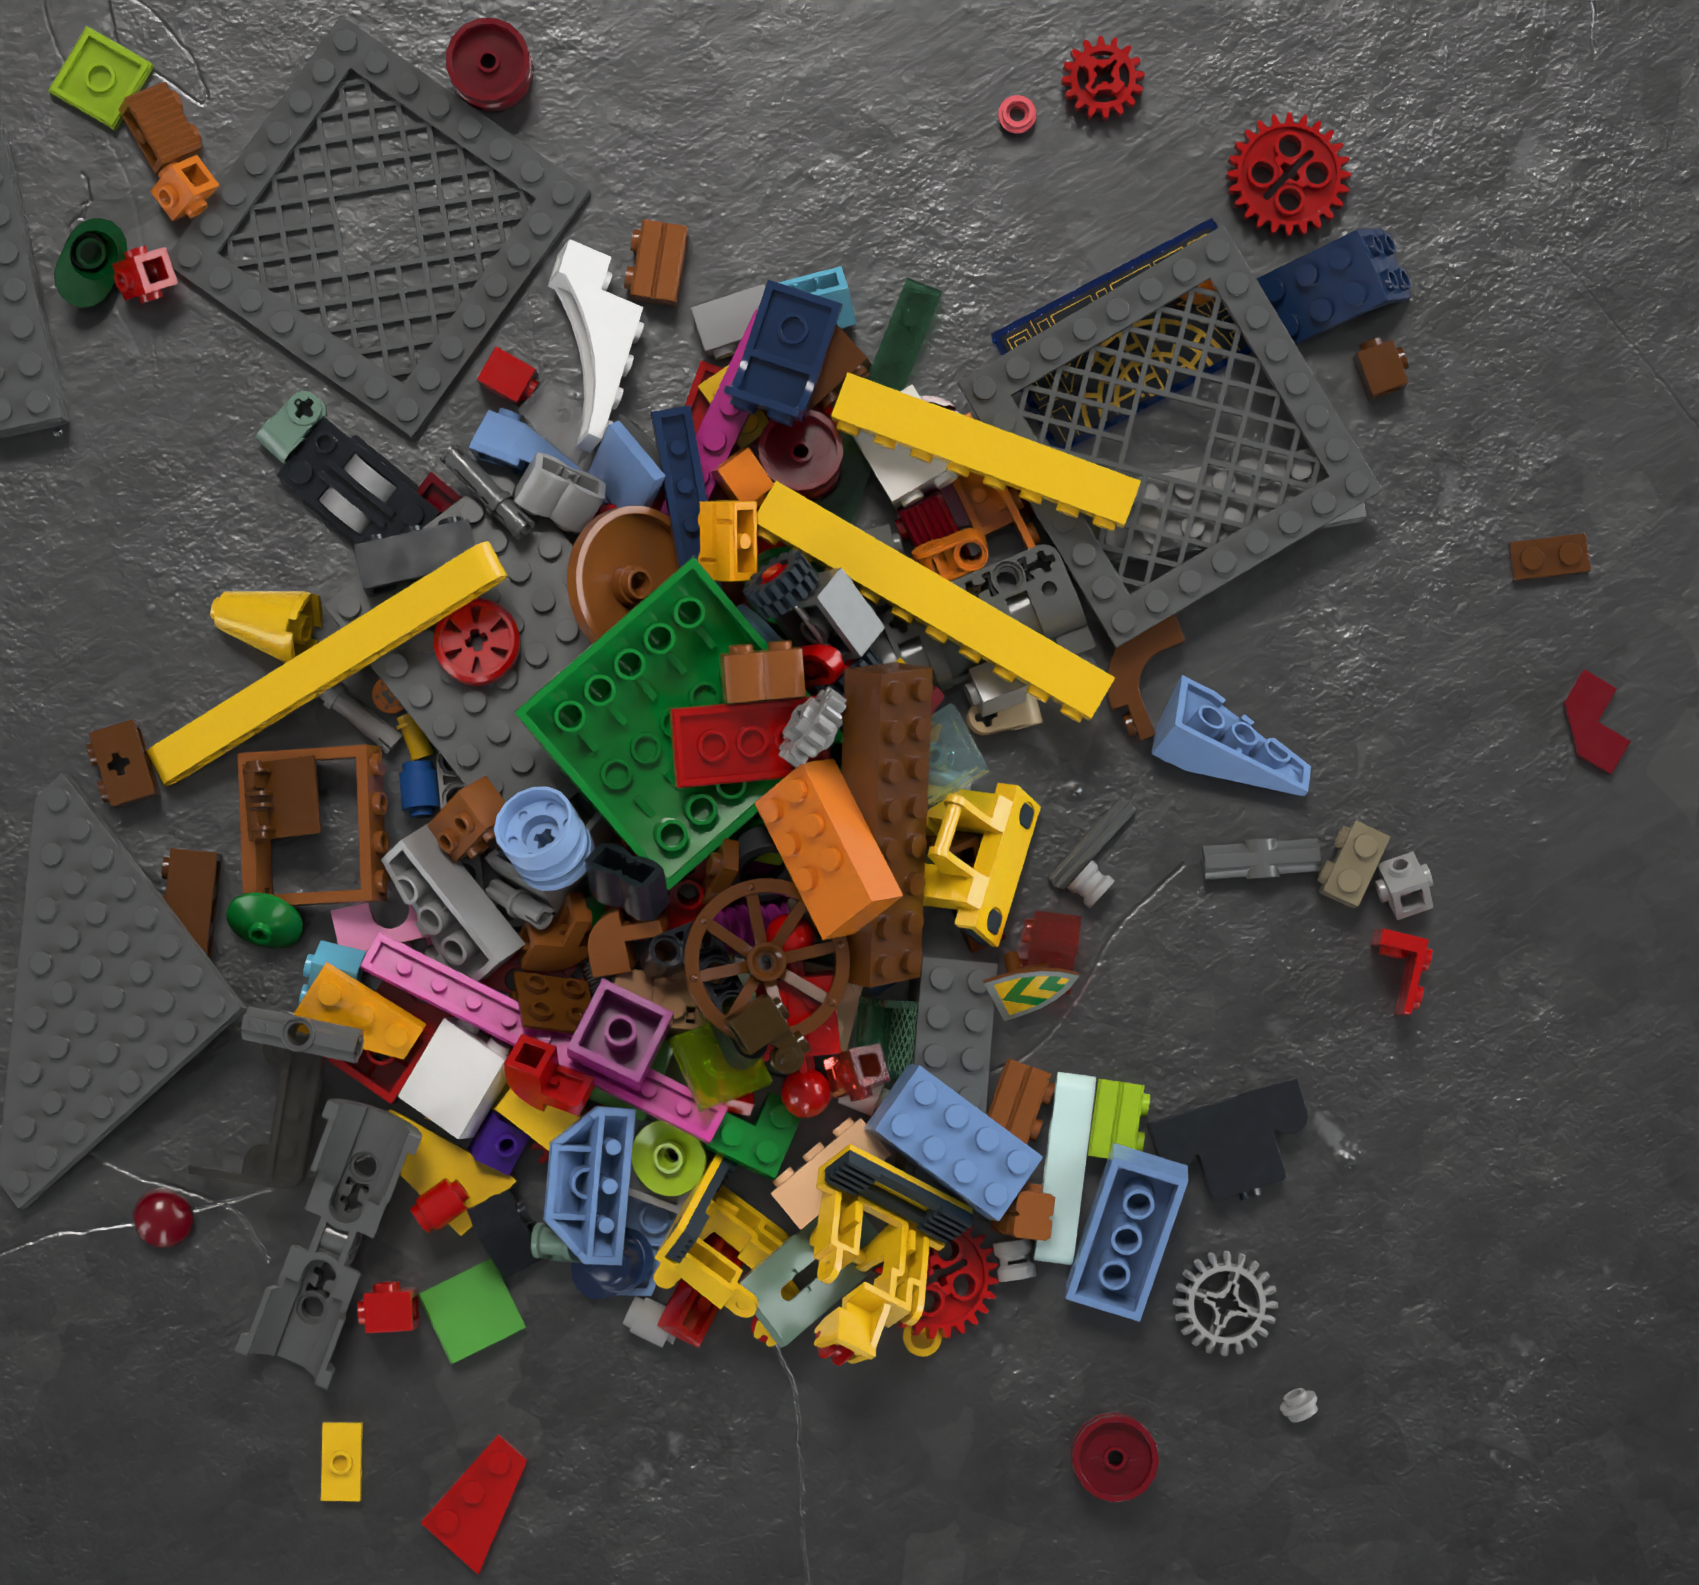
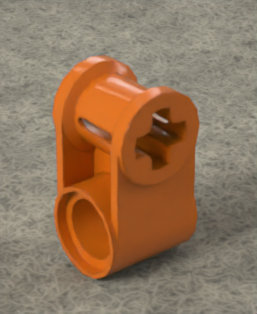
[911,528,988,582]

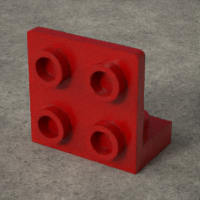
[1371,928,1433,1016]

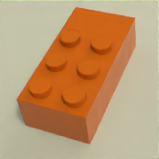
[755,759,903,940]

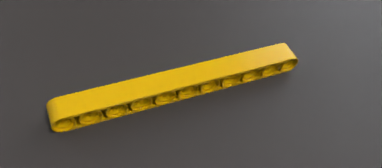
[146,541,508,786]

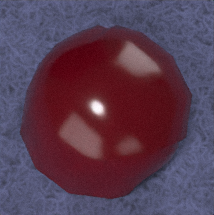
[132,1187,193,1248]

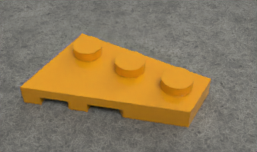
[293,962,426,1060]

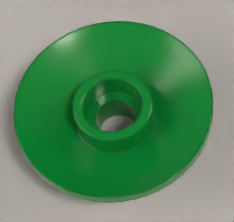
[226,892,303,949]

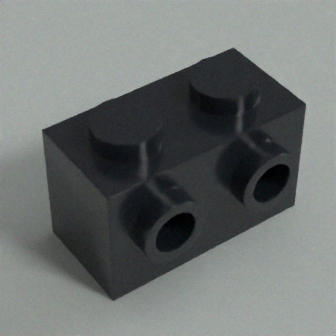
[467,1189,544,1279]

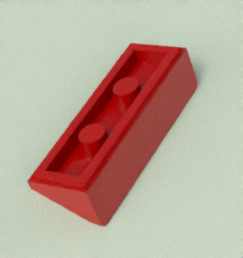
[657,1232,744,1348]

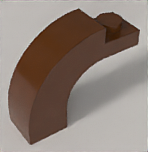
[1106,614,1185,743]

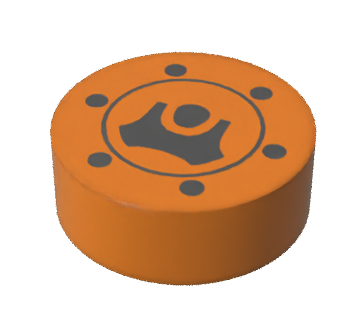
[372,679,405,715]

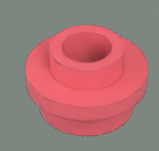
[998,95,1036,134]

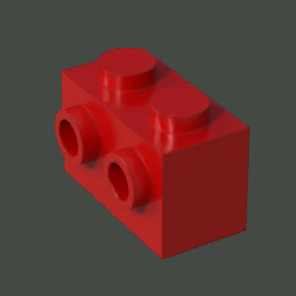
[357,1281,420,1333]

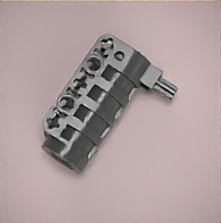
[871,544,1097,692]

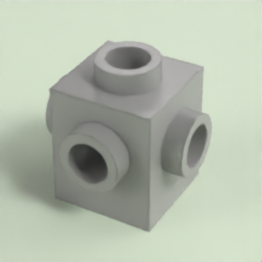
[1374,852,1434,920]

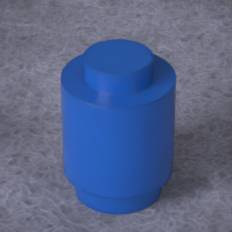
[399,760,440,818]

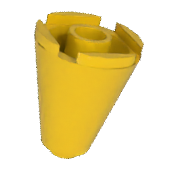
[210,591,323,663]

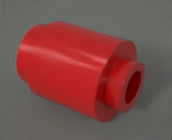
[410,1177,470,1234]

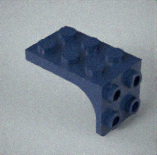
[1256,228,1411,345]
[723,280,843,427]

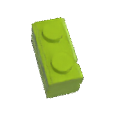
[1087,1079,1150,1159]

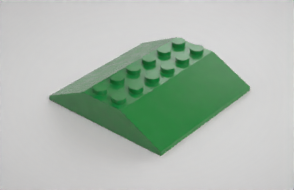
[514,557,843,890]

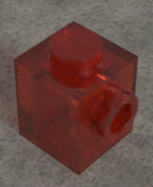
[823,1044,890,1102]

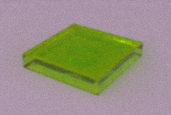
[668,1023,773,1112]

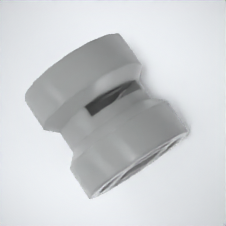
[993,1238,1037,1282]

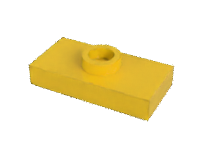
[321,1422,363,1502]

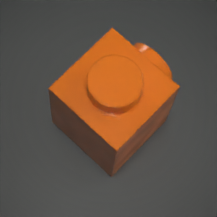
[710,447,774,507]

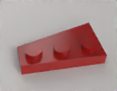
[421,1434,528,1574]

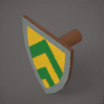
[983,951,1080,1021]

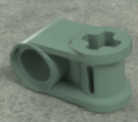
[255,391,327,464]
[531,1223,582,1263]

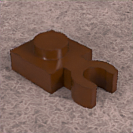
[701,838,739,904]

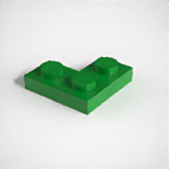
[703,1092,801,1180]

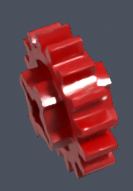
[1061,36,1145,121]

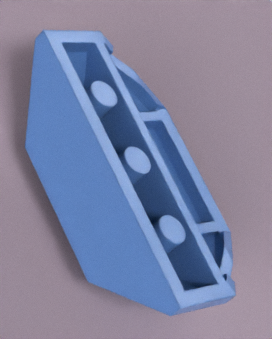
[543,1106,636,1266]

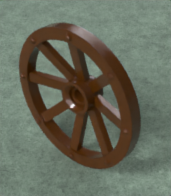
[683,878,850,1045]

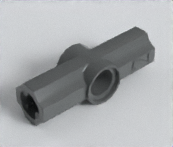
[1202,838,1321,880]
[241,1006,365,1063]

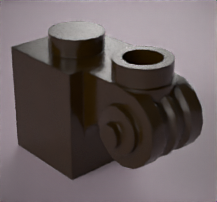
[723,994,811,1073]

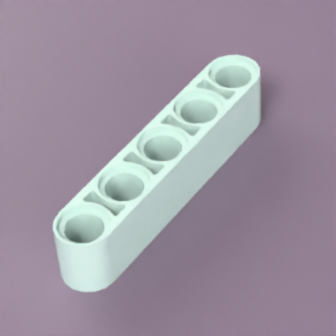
[1033,1072,1096,1265]

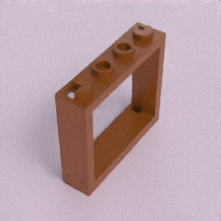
[238,744,391,907]

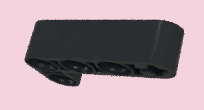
[640,921,768,1071]

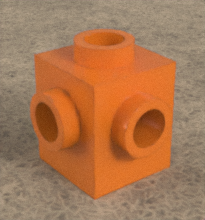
[150,155,219,222]

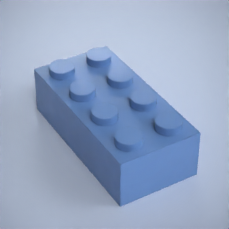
[864,1064,1043,1221]
[1065,1143,1189,1322]

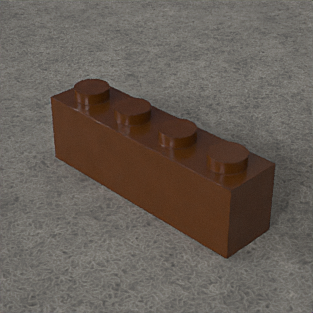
[161,848,222,960]

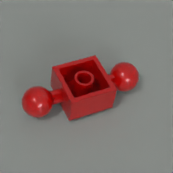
[755,913,841,1118]

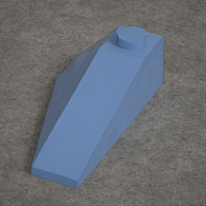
[469,408,612,505]
[1152,675,1311,797]

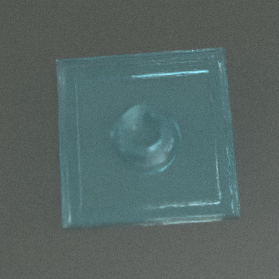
[927,703,990,810]

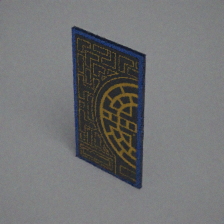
[991,218,1252,449]

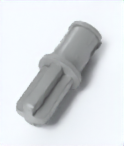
[485,879,553,930]

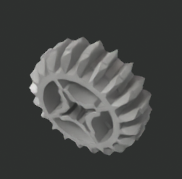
[1173,1250,1278,1356]

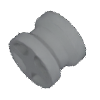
[1067,860,1115,909]

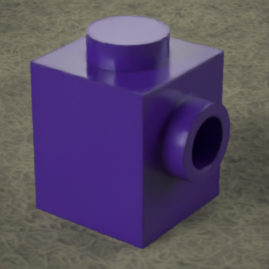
[467,1109,530,1175]

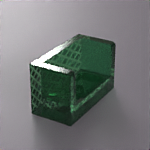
[852,996,918,1079]

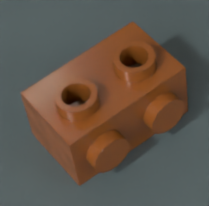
[427,775,505,863]

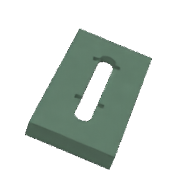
[738,1213,882,1348]

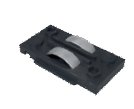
[276,416,443,545]

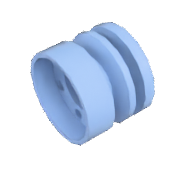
[494,787,595,891]

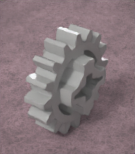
[778,687,847,768]

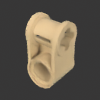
[966,686,1043,736]

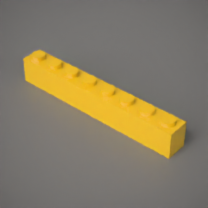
[831,372,1141,532]

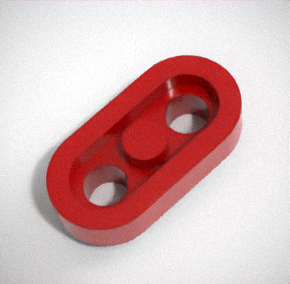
[800,644,845,687]

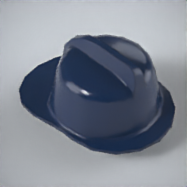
[571,1227,654,1300]

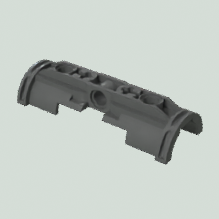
[235,1099,422,1389]

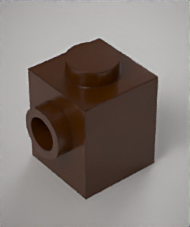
[1353,337,1409,401]

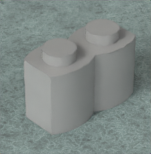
[514,452,606,533]

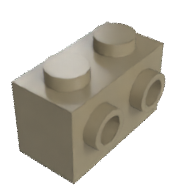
[1317,820,1391,908]

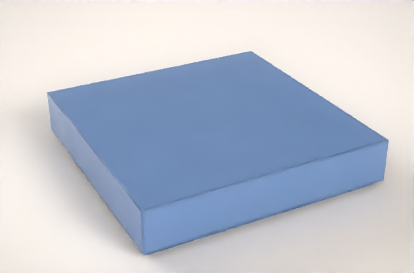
[588,421,665,508]

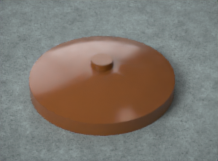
[567,506,678,644]

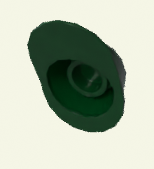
[54,218,127,307]

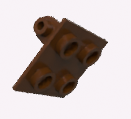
[242,755,322,841]
[509,971,591,1034]

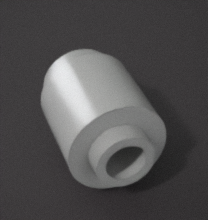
[622,1296,676,1348]

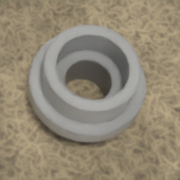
[1280,1388,1318,1422]

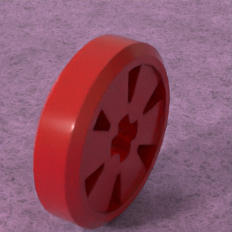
[433,599,521,686]

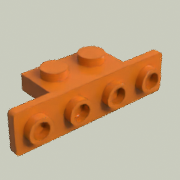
[951,412,1041,550]

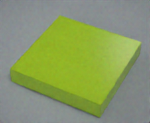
[48,26,154,131]

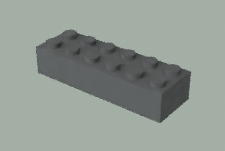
[894,957,998,1195]

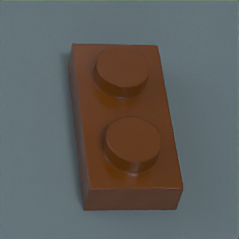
[1508,533,1591,582]

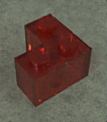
[1020,911,1082,995]

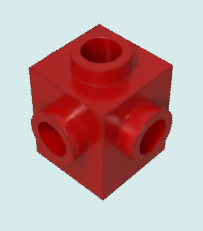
[112,245,178,304]

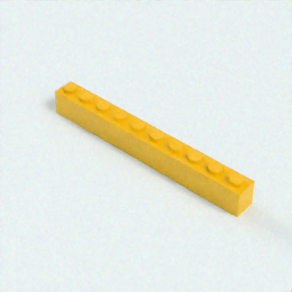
[757,481,1115,723]

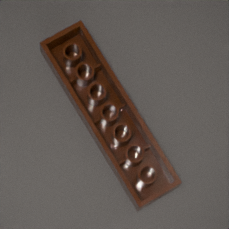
[841,662,933,988]

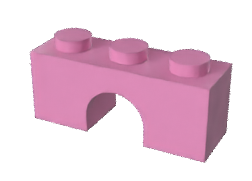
[331,902,433,956]

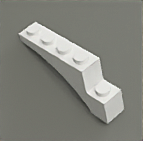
[548,239,644,453]

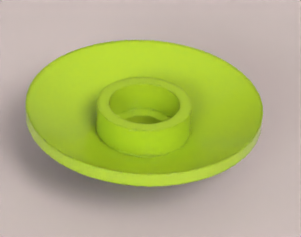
[631,1120,706,1196]

